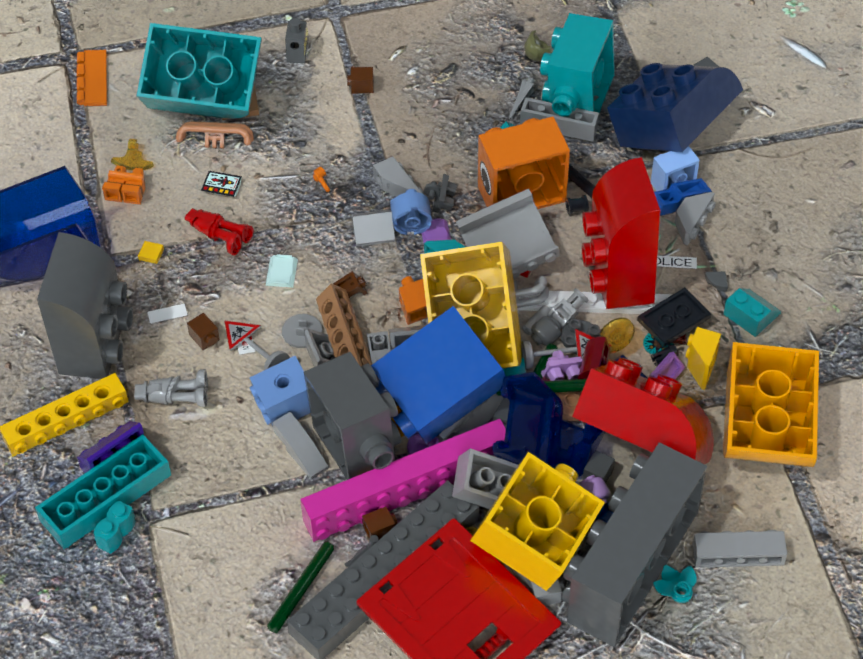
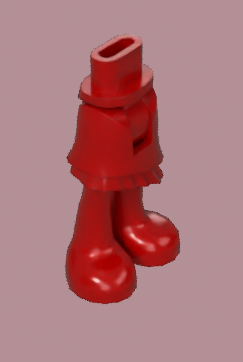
[185,208,254,256]

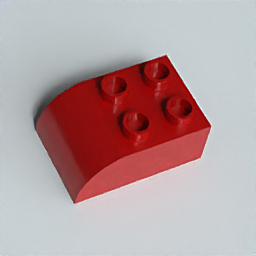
[582,157,660,309]
[572,357,714,464]

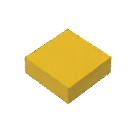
[138,241,164,264]

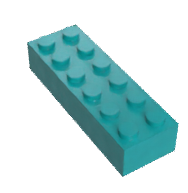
[35,434,171,549]

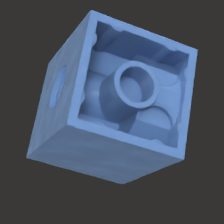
[249,356,311,426]

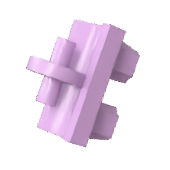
[541,350,582,381]

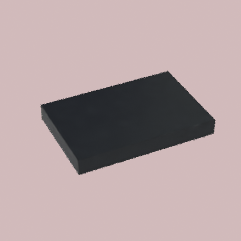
[637,287,711,348]

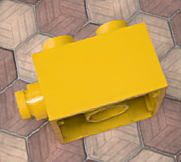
[470,452,605,591]

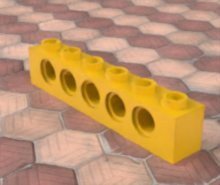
[0,373,129,457]

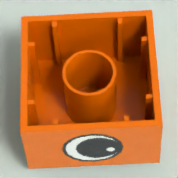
[478,116,570,209]

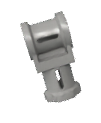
[547,288,589,329]

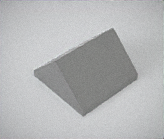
[351,209,395,247]
[304,328,335,367]

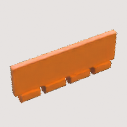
[77,50,107,106]

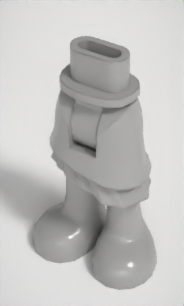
[134,369,208,407]

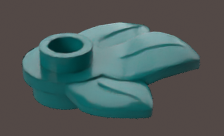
[653,565,697,603]

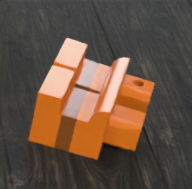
[102,165,145,205]

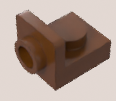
[333,271,368,298]

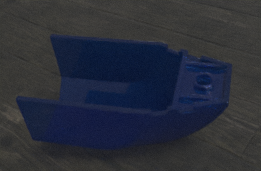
[0,166,102,283]

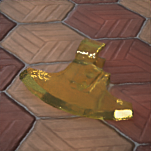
[111,139,154,170]

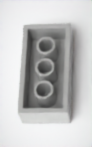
[452,448,518,509]

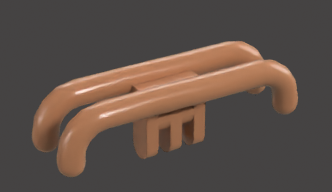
[176,121,254,149]

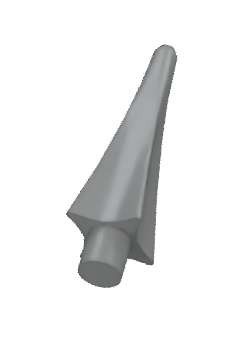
[509,78,535,118]

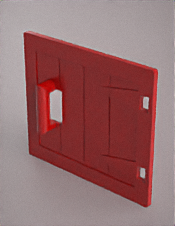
[356,518,561,659]

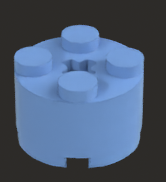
[390,189,432,235]

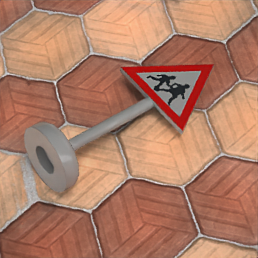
[224,321,290,370]
[521,329,612,370]

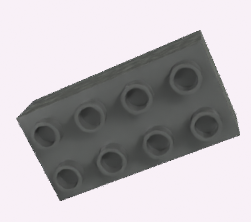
[561,442,707,648]

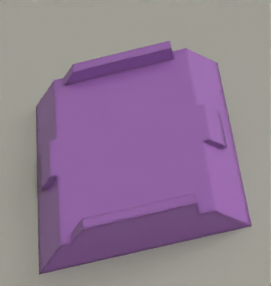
[422,218,451,243]

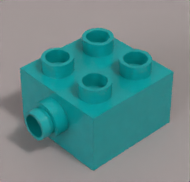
[540,13,615,117]

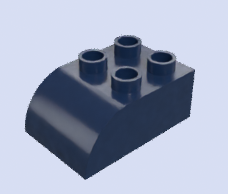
[607,63,743,152]

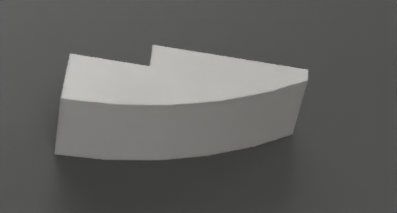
[273,412,328,479]

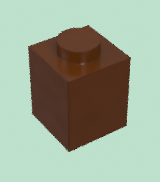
[347,67,374,94]
[187,313,220,350]
[362,507,398,541]

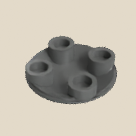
[561,318,601,355]

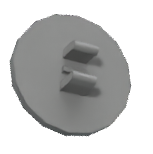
[282,314,322,348]

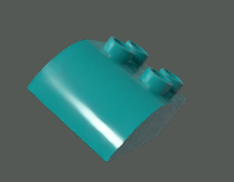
[136,23,262,119]

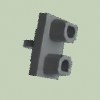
[424,174,457,213]

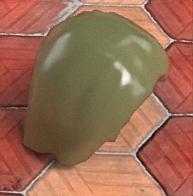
[524,30,554,63]

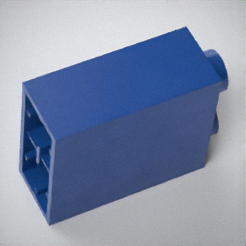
[371,306,509,444]

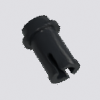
[651,344,679,366]

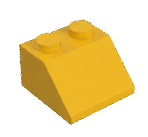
[685,327,721,390]

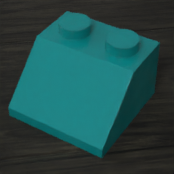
[723,288,781,337]

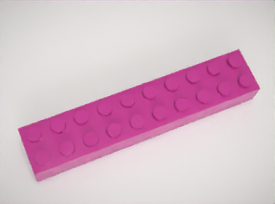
[300,419,511,542]

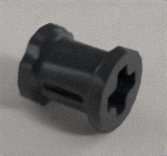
[565,195,589,215]

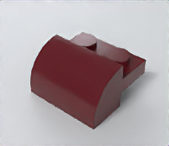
[578,337,610,379]

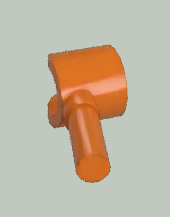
[313,167,330,192]

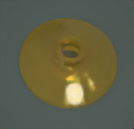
[600,318,635,353]

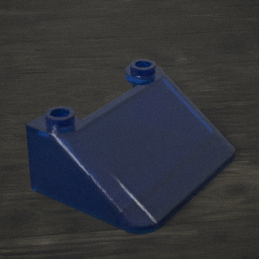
[492,372,563,469]

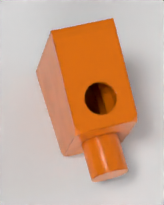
[399,276,428,325]

